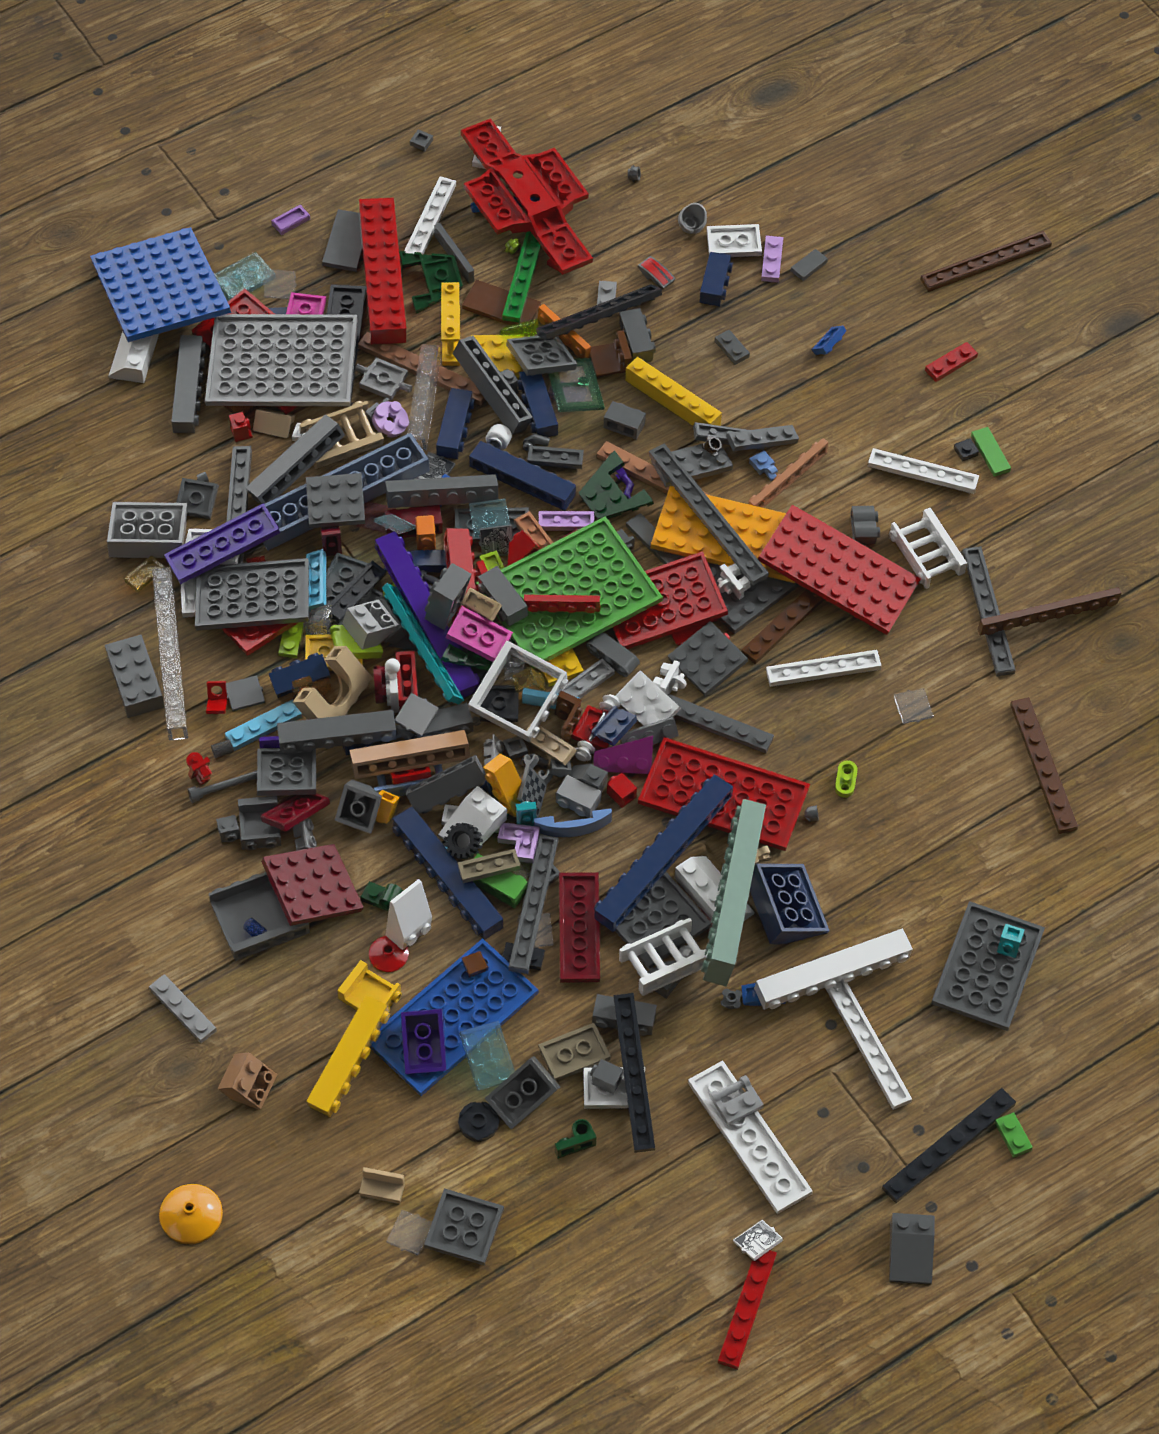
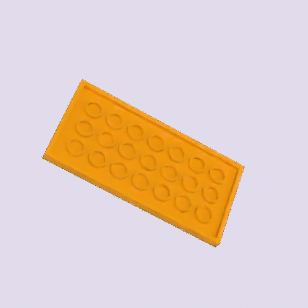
[650,486,795,583]

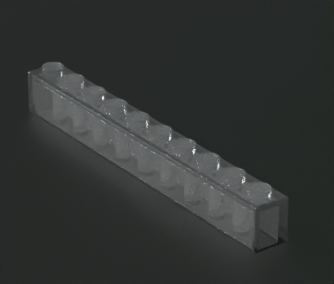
[152,567,188,741]

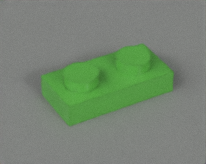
[995,1112,1033,1158]

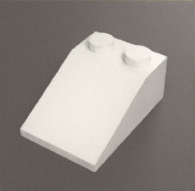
[438,786,507,849]
[386,879,432,950]

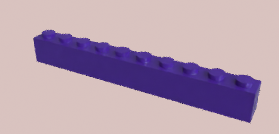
[375,531,480,698]

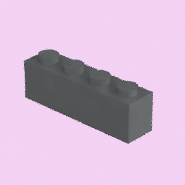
[406,755,486,814]

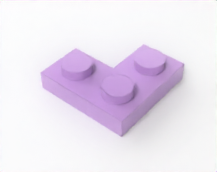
[498,823,540,863]

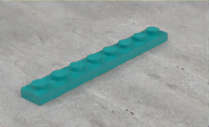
[382,583,464,705]

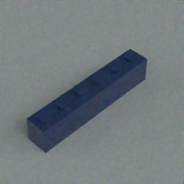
[469,441,576,511]

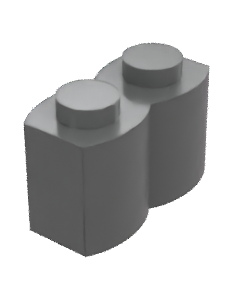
[850,506,880,544]

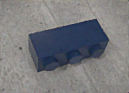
[699,252,733,307]
[269,653,331,698]

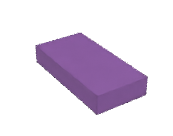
[271,205,310,235]

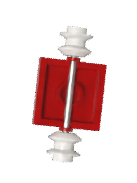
[571,694,620,761]

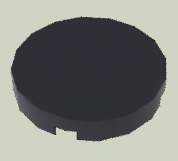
[458,1101,499,1142]

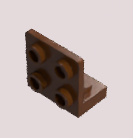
[590,330,632,377]
[555,690,583,743]

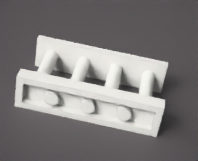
[889,508,967,589]
[619,918,706,996]

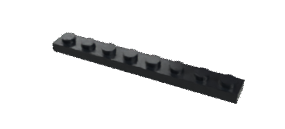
[536,284,662,340]
[613,993,655,1153]
[882,1088,1016,1203]

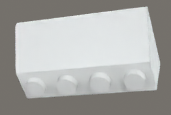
[109,331,159,383]
[675,856,755,921]

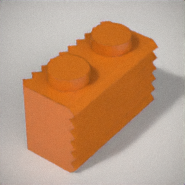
[415,515,436,550]

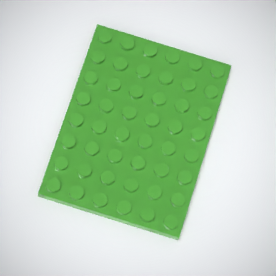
[476,516,663,669]

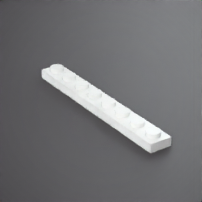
[826,981,912,1110]

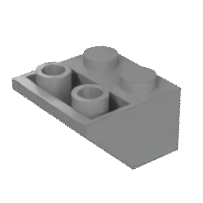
[342,599,398,650]

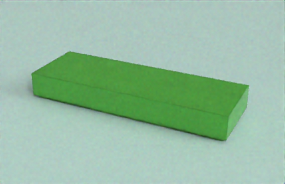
[971,427,1011,477]

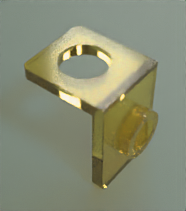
[512,667,546,692]

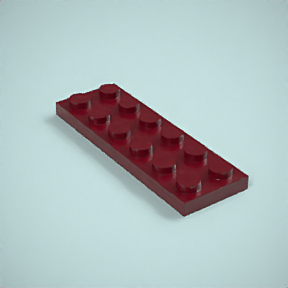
[559,872,600,983]

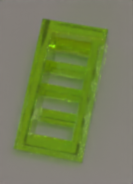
[500,319,538,336]

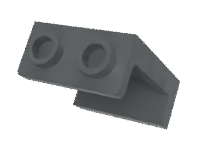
[238,796,281,850]

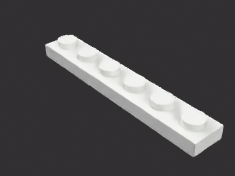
[404,177,456,254]
[868,448,979,494]
[766,650,881,687]

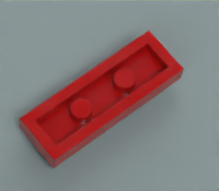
[925,342,978,382]

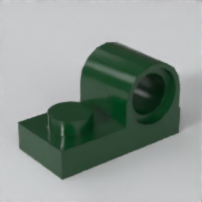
[361,881,404,912]
[555,1119,597,1159]

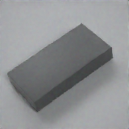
[791,249,828,281]

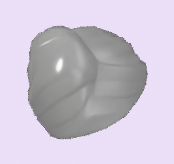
[678,203,707,234]

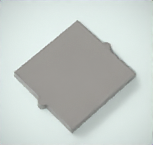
[395,693,439,737]

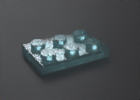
[214,252,276,300]
[459,1021,515,1091]

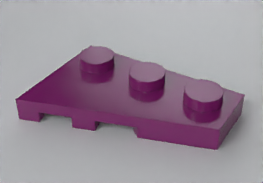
[594,735,653,774]

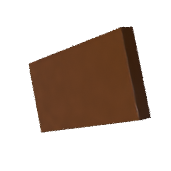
[462,280,541,331]

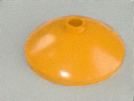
[159,1184,223,1244]

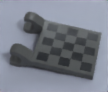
[517,754,553,818]

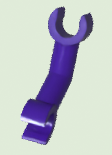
[616,468,634,499]

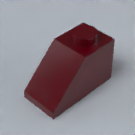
[320,526,342,556]

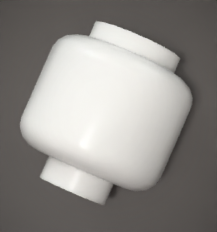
[485,424,512,450]

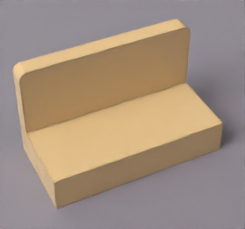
[253,407,295,438]
[359,1167,405,1204]

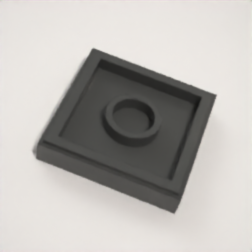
[176,478,219,520]

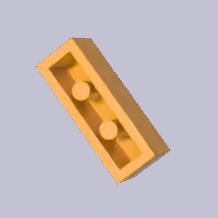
[483,754,522,817]

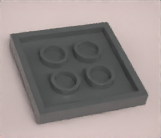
[506,336,577,376]
[306,473,365,528]
[668,621,748,696]
[257,748,316,796]
[424,1188,504,1266]

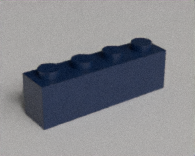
[517,371,558,437]
[436,388,475,459]

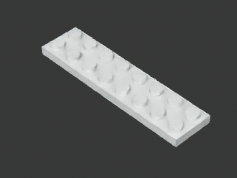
[688,1061,813,1214]

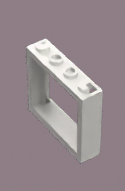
[468,641,568,742]

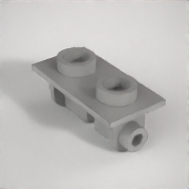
[484,734,504,765]
[293,818,317,851]

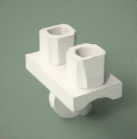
[717,563,750,600]
[653,660,687,695]

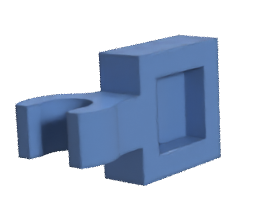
[749,450,778,481]

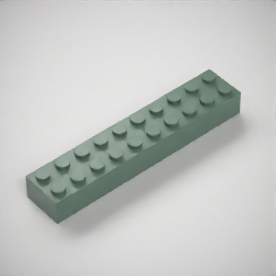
[701,799,766,987]

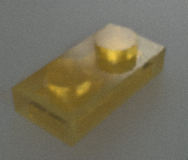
[124,555,165,593]

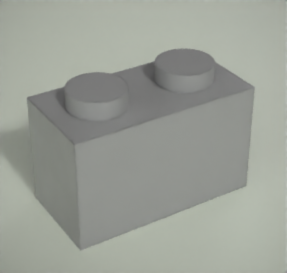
[556,775,601,818]

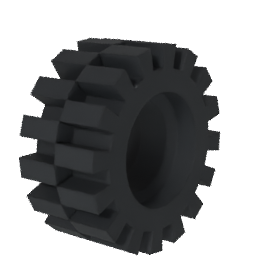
[444,823,483,859]

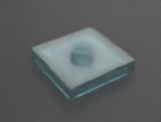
[469,499,510,537]

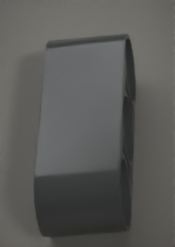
[586,632,640,677]

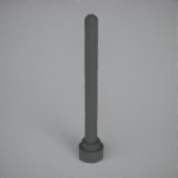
[187,771,257,803]

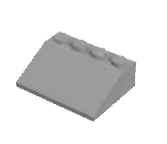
[107,502,187,558]

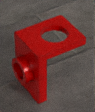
[206,681,227,714]

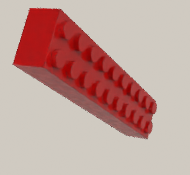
[359,198,406,345]

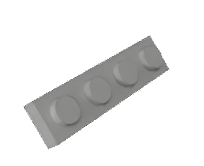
[149,974,217,1043]

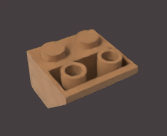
[218,1052,277,1109]

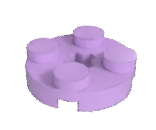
[372,401,409,437]

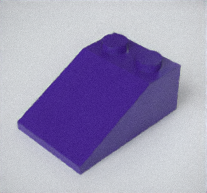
[401,1009,447,1074]

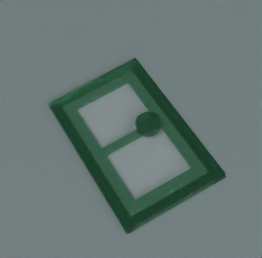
[548,358,605,412]

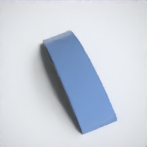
[534,809,612,837]

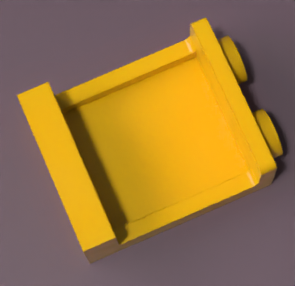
[337,960,402,1010]

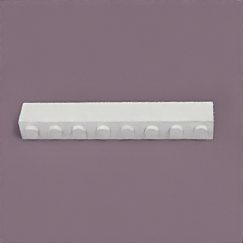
[754,928,913,1009]

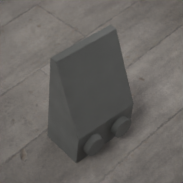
[485,1056,560,1129]
[889,1213,935,1284]

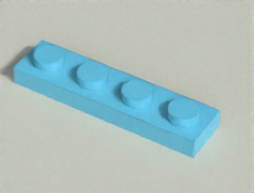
[306,549,326,612]
[225,699,302,751]

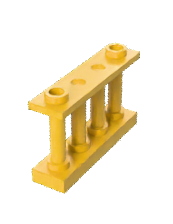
[441,282,460,366]

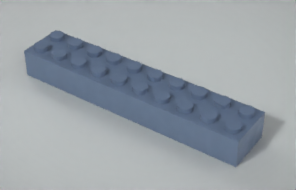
[263,433,430,550]

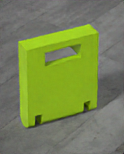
[330,625,383,659]

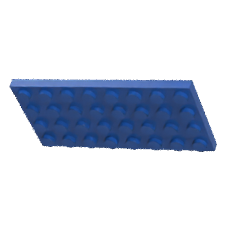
[370,938,539,1096]

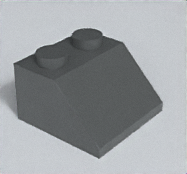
[335,780,382,834]

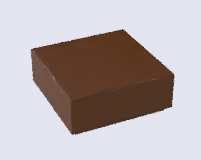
[462,951,488,978]

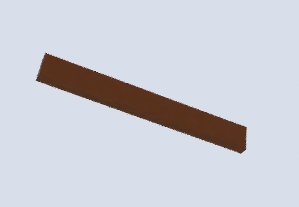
[920,231,1052,292]

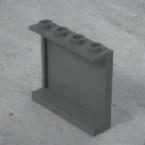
[208,872,310,961]

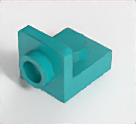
[997,924,1025,958]

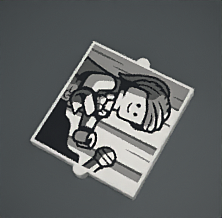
[733,1220,783,1261]

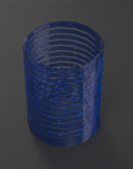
[243,918,267,937]

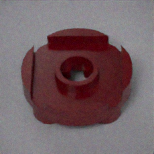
[373,665,387,704]

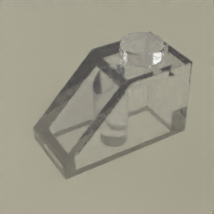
[303,604,333,635]

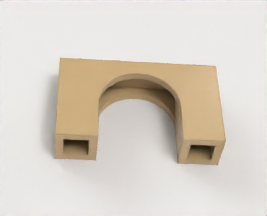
[293,646,372,720]

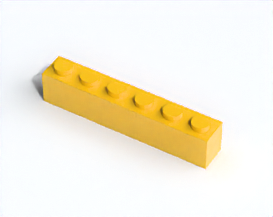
[625,357,722,426]
[306,995,390,1117]

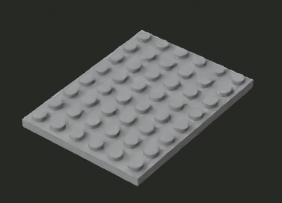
[205,314,358,406]

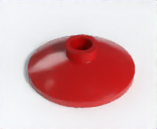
[369,936,409,972]

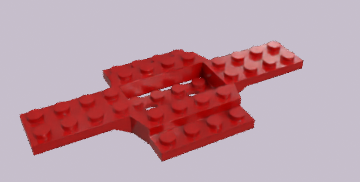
[461,118,593,275]

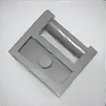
[709,1075,764,1126]

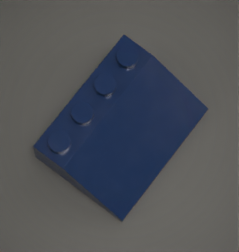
[750,864,830,944]

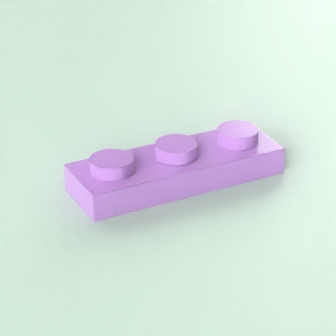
[761,236,783,282]
[539,511,594,531]

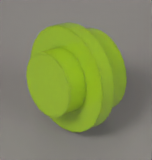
[505,238,521,255]

